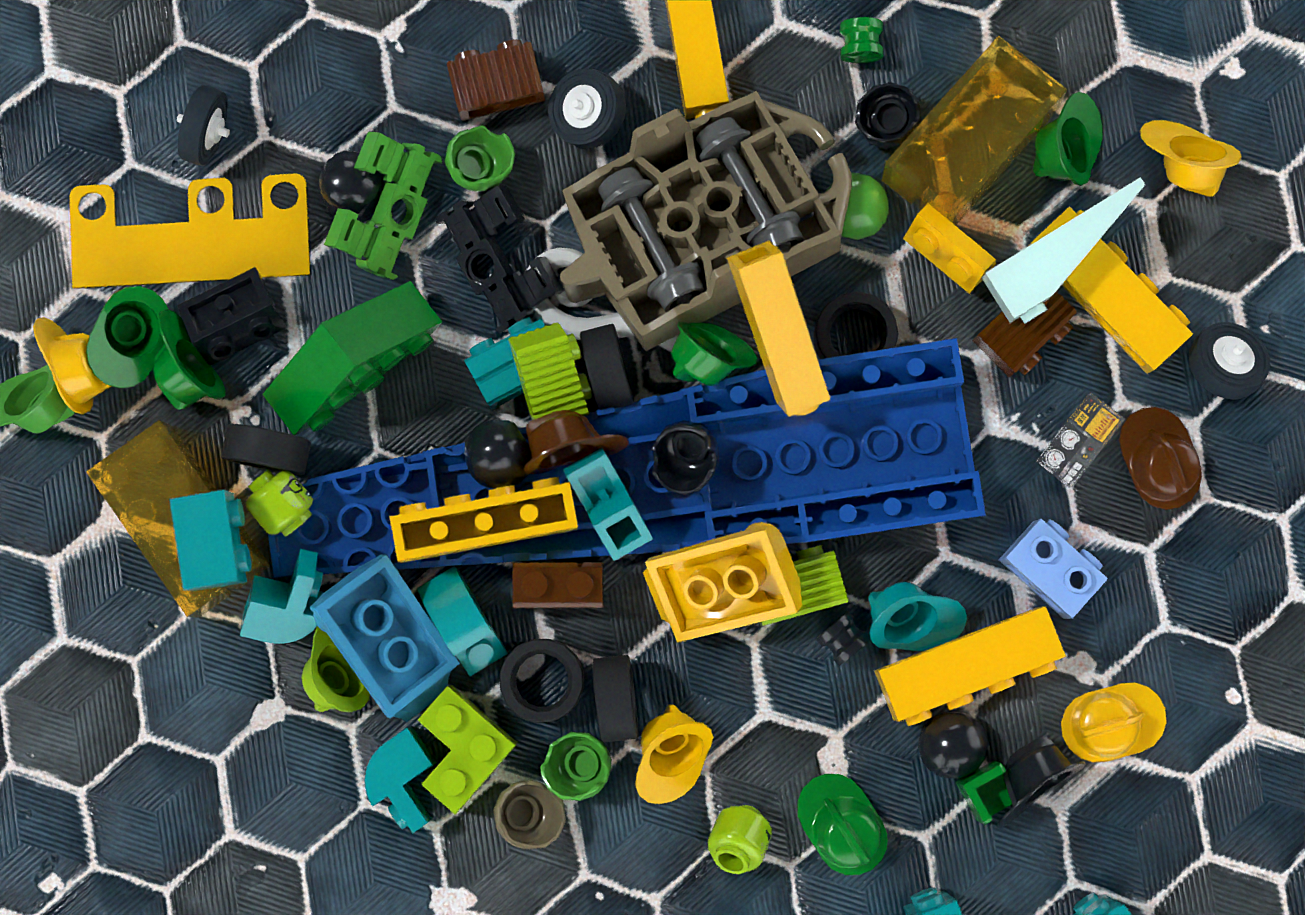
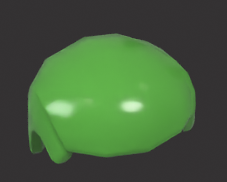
[444,125,515,192]
[825,172,889,240]
[540,732,612,801]

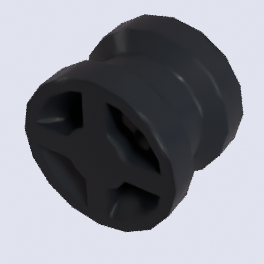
[816,610,871,666]

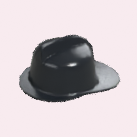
[997,737,1086,828]

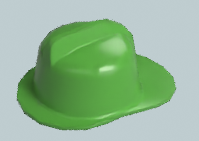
[0,365,75,434]

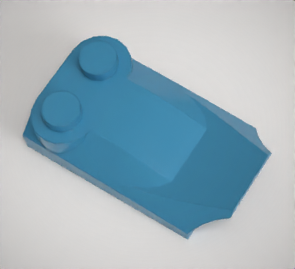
[310,555,460,722]

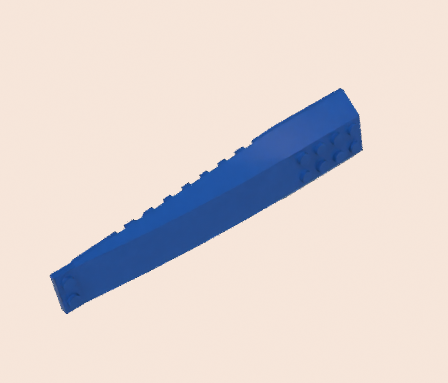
[268,338,986,578]

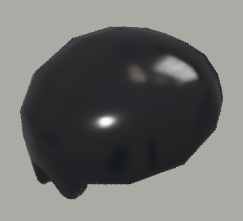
[855,82,921,149]
[319,150,385,221]
[464,420,532,489]
[651,420,720,495]
[918,711,989,778]

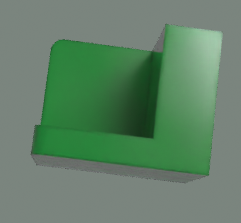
[955,761,1012,825]

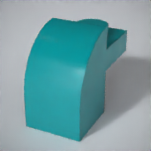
[563,448,653,561]
[239,549,324,644]
[417,566,508,676]
[365,726,437,833]

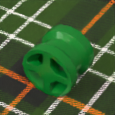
[840,17,884,63]

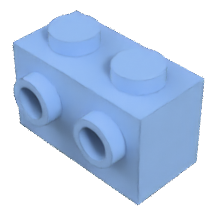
[999,519,1108,619]

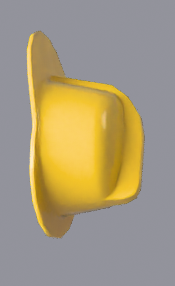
[1140,120,1242,197]
[33,317,111,415]
[1061,682,1166,762]
[635,704,713,804]

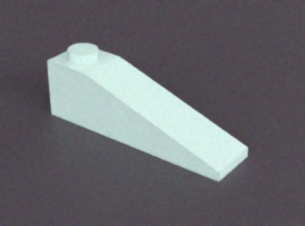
[982,177,1145,324]

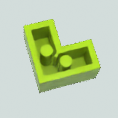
[418,685,518,814]

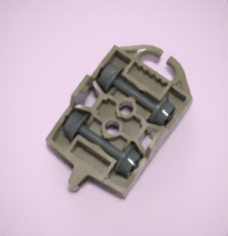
[560,91,852,351]

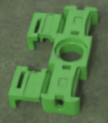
[324,132,442,280]

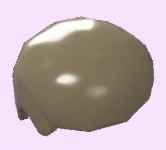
[493,780,566,849]

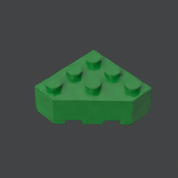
[262,281,442,435]

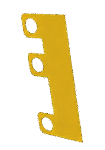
[70,174,310,288]

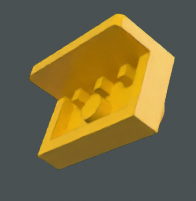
[903,203,996,294]

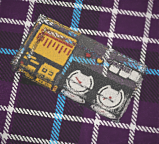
[1035,392,1125,488]

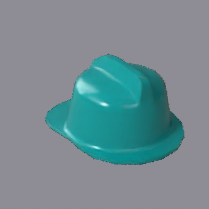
[868,582,967,651]

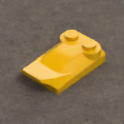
[643,522,802,643]

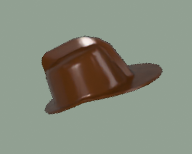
[1119,407,1202,510]
[524,410,629,474]

